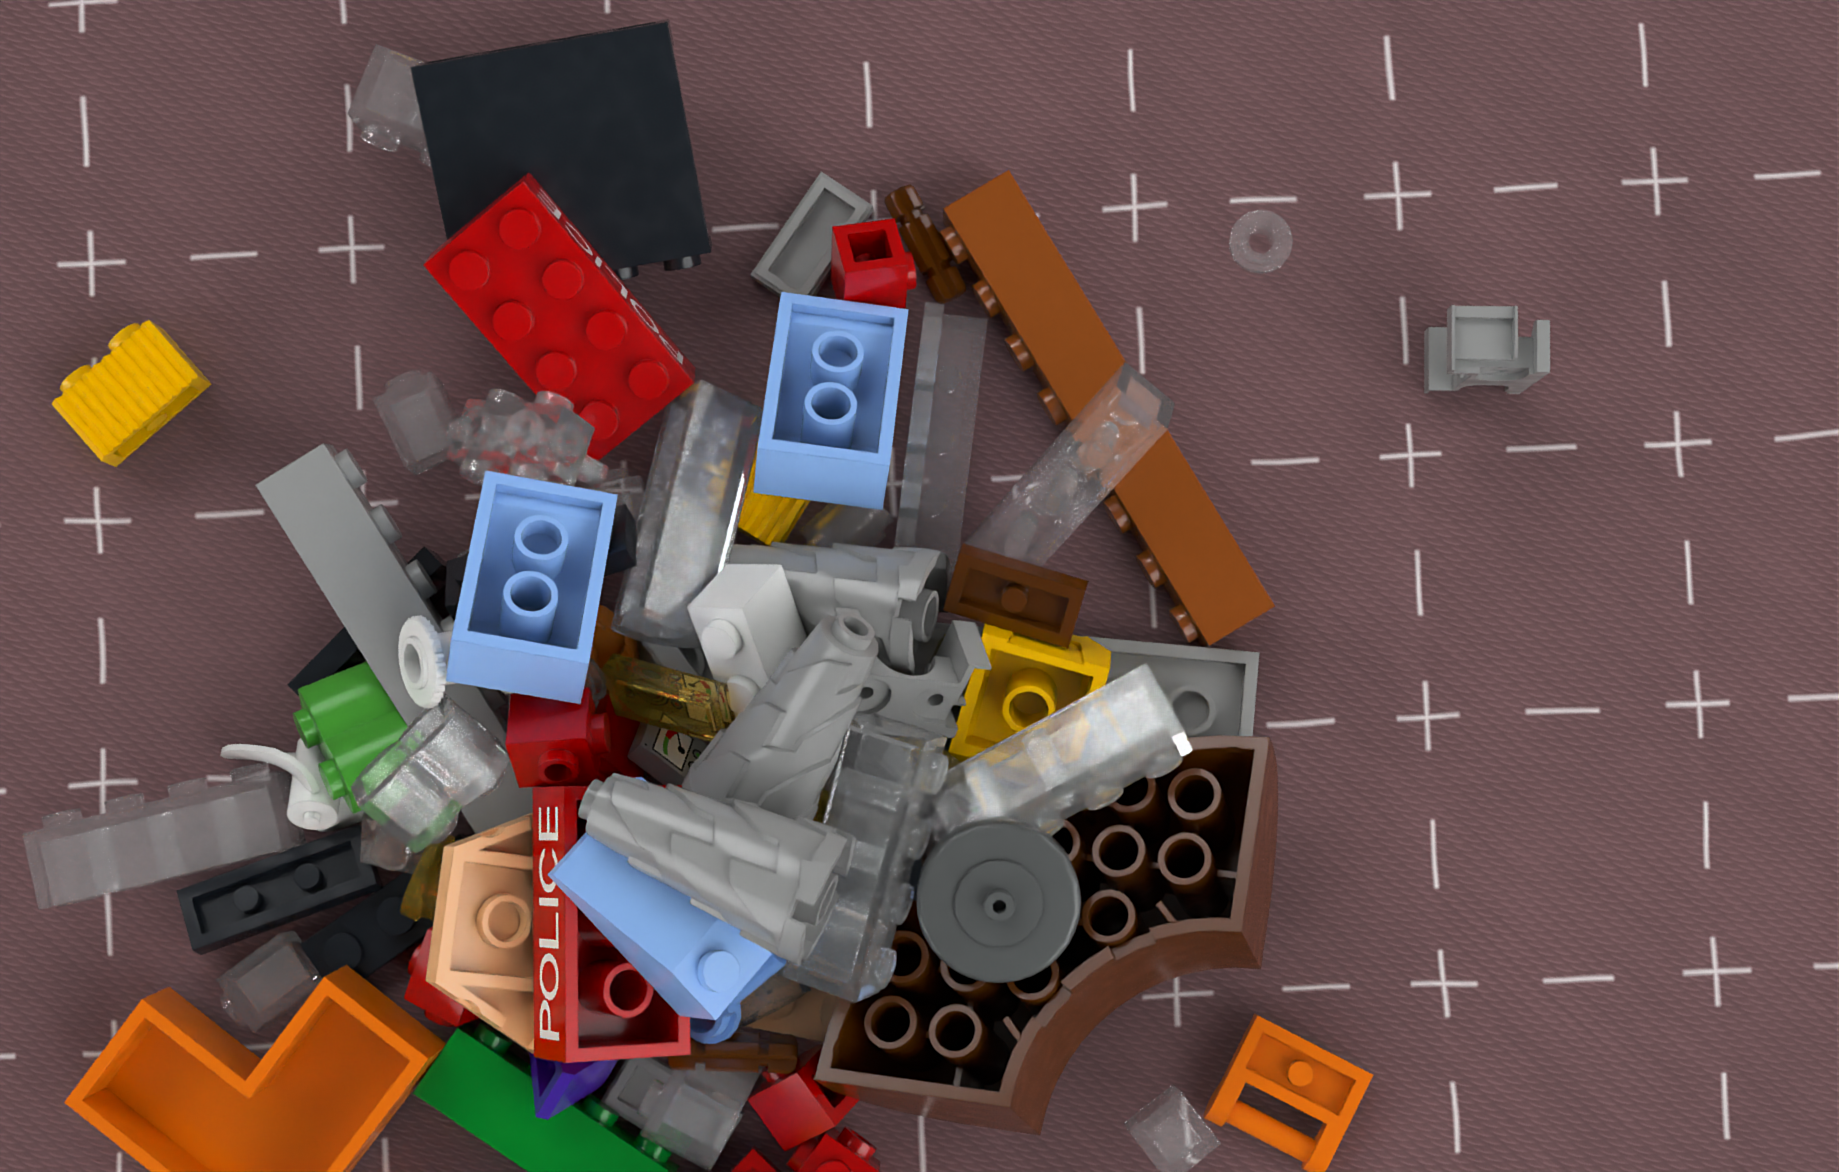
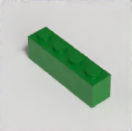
[413,1021,679,1172]

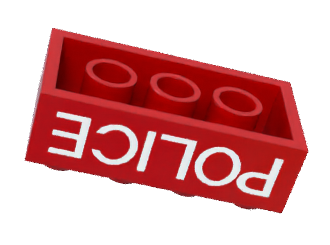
[423,172,696,463]
[532,785,691,1063]

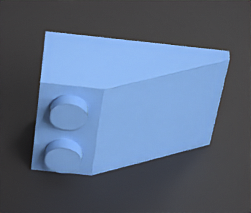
[753,292,909,510]
[446,470,618,704]
[547,777,772,1020]

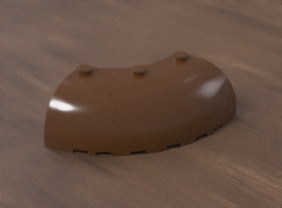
[814,735,1278,1135]

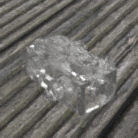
[445,389,608,488]

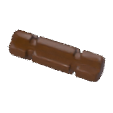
[885,184,966,305]
[668,1032,798,1074]

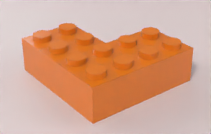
[64,965,446,1172]

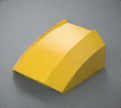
[947,623,1111,790]

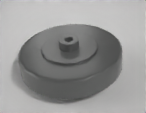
[917,816,1081,983]

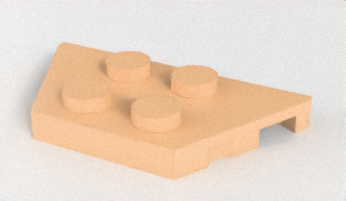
[426,812,534,1054]

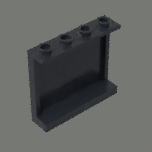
[410,19,712,280]

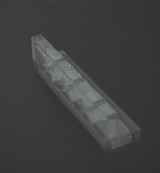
[895,302,988,570]

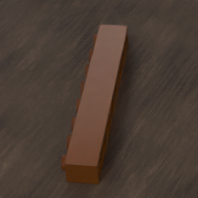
[939,170,1275,647]

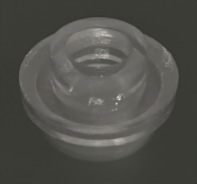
[1229,210,1293,274]

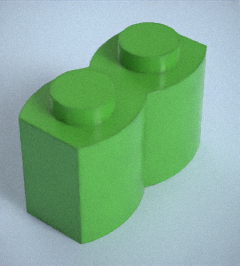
[292,661,426,814]

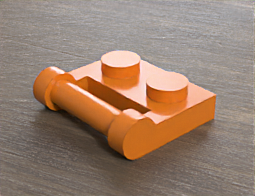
[1203,1013,1373,1172]

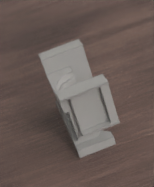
[1424,305,1550,394]
[834,607,992,738]

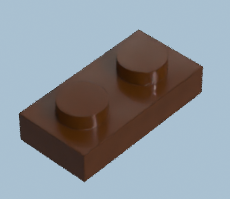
[943,543,1089,649]

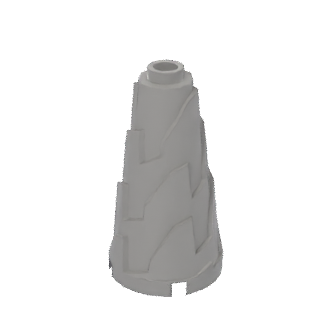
[692,541,952,676]
[682,612,879,820]
[578,773,856,966]

